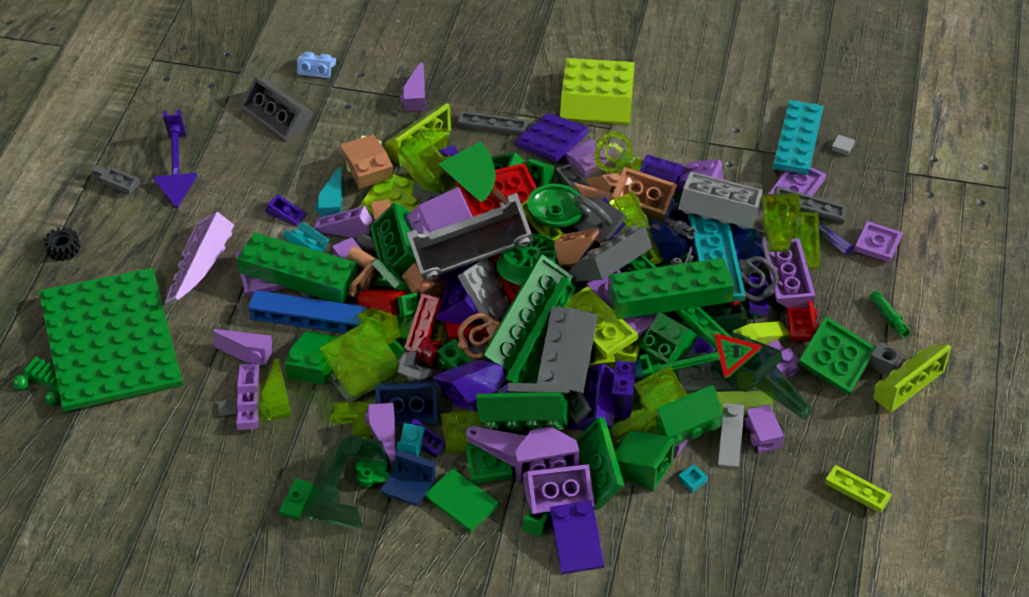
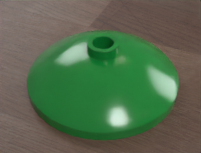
[527,184,583,227]

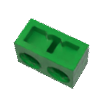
[437,338,475,371]

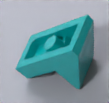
[397,423,425,457]

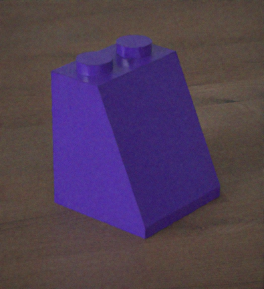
[433,359,506,412]

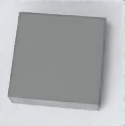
[832,135,855,156]

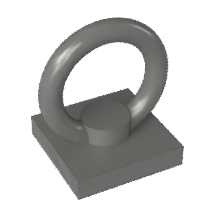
[573,195,627,245]

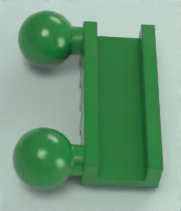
[12,356,60,406]

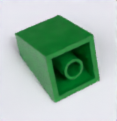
[615,430,675,492]

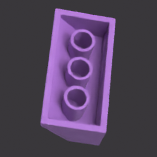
[762,238,815,308]

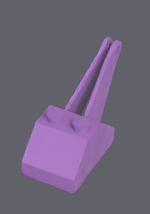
[466,426,579,484]

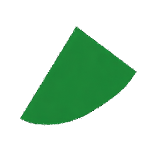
[438,141,495,202]

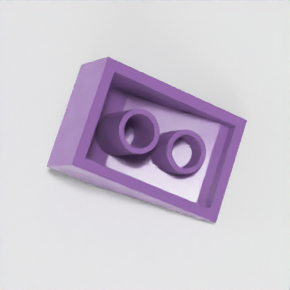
[563,138,617,180]

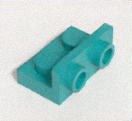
[283,222,329,252]

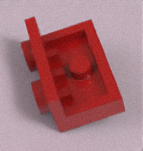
[787,301,820,342]

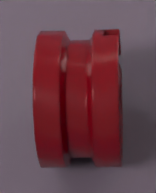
[416,337,442,368]

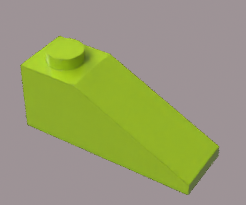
[732,322,790,347]

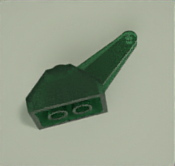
[711,333,813,420]

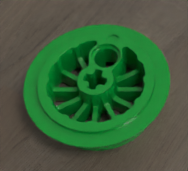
[496,234,566,286]

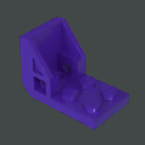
[627,155,685,219]

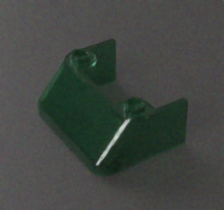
[304,436,388,529]

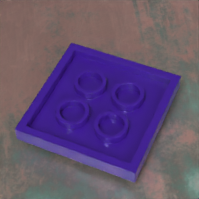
[514,113,589,162]

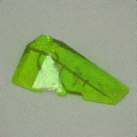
[759,193,801,252]

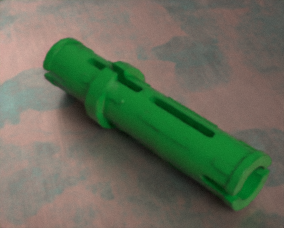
[869,290,911,338]

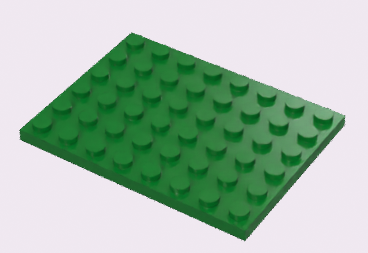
[39,268,183,412]

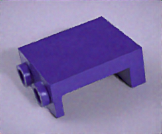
[612,361,637,424]

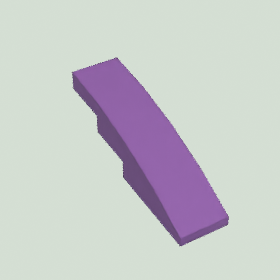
[237,363,260,430]

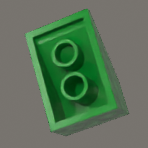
[285,331,343,385]

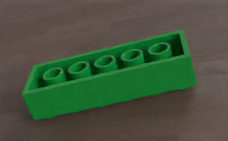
[237,232,358,303]
[608,258,735,320]

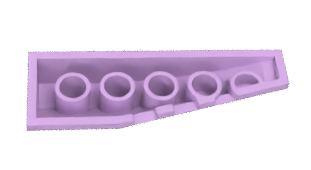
[165,212,234,305]

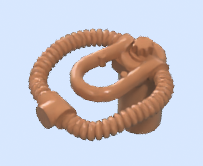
[346,246,379,298]
[458,313,500,359]

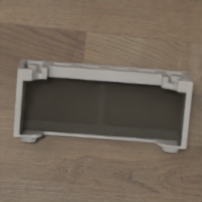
[407,193,534,280]

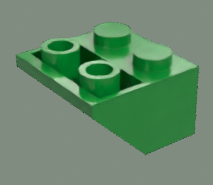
[639,312,699,363]

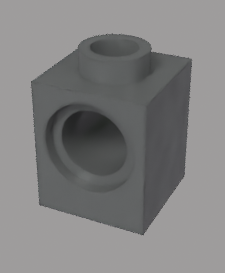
[869,342,902,376]

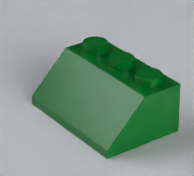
[656,385,723,446]

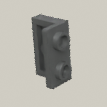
[398,350,435,381]

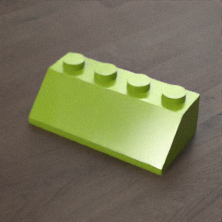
[384,103,451,166]
[873,344,951,413]

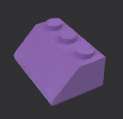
[523,464,594,514]

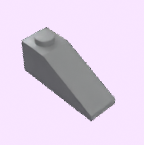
[718,403,744,469]

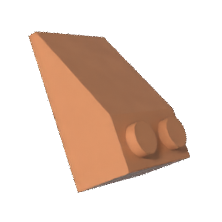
[340,134,393,189]
[612,167,677,225]

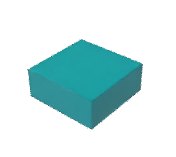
[678,464,708,493]

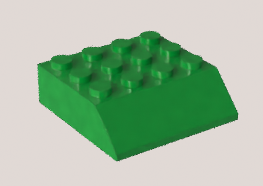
[476,392,568,431]

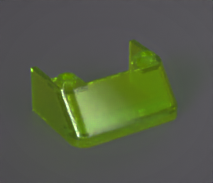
[397,128,457,192]

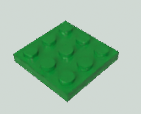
[797,316,876,395]

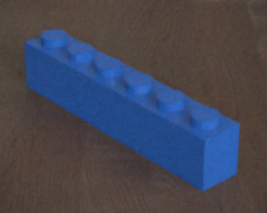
[248,290,368,336]

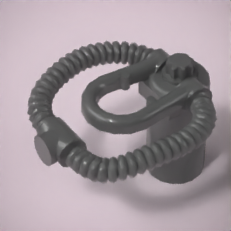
[738,256,779,302]

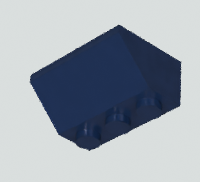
[375,380,438,426]

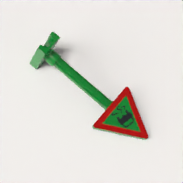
[640,333,762,390]

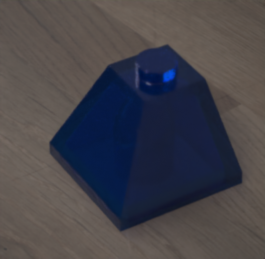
[649,220,688,263]
[730,223,765,264]

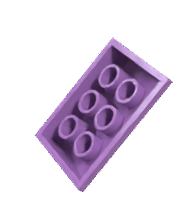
[406,187,486,279]

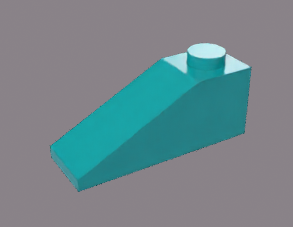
[315,168,343,217]

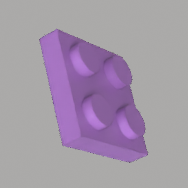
[677,159,722,192]
[854,221,903,263]

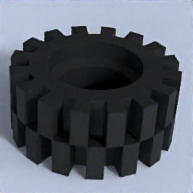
[44,227,81,261]

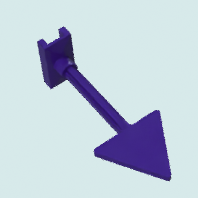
[154,110,198,208]

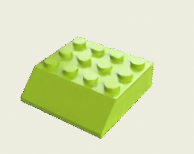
[560,58,635,125]

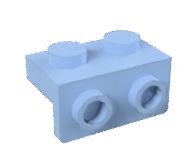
[297,52,336,78]

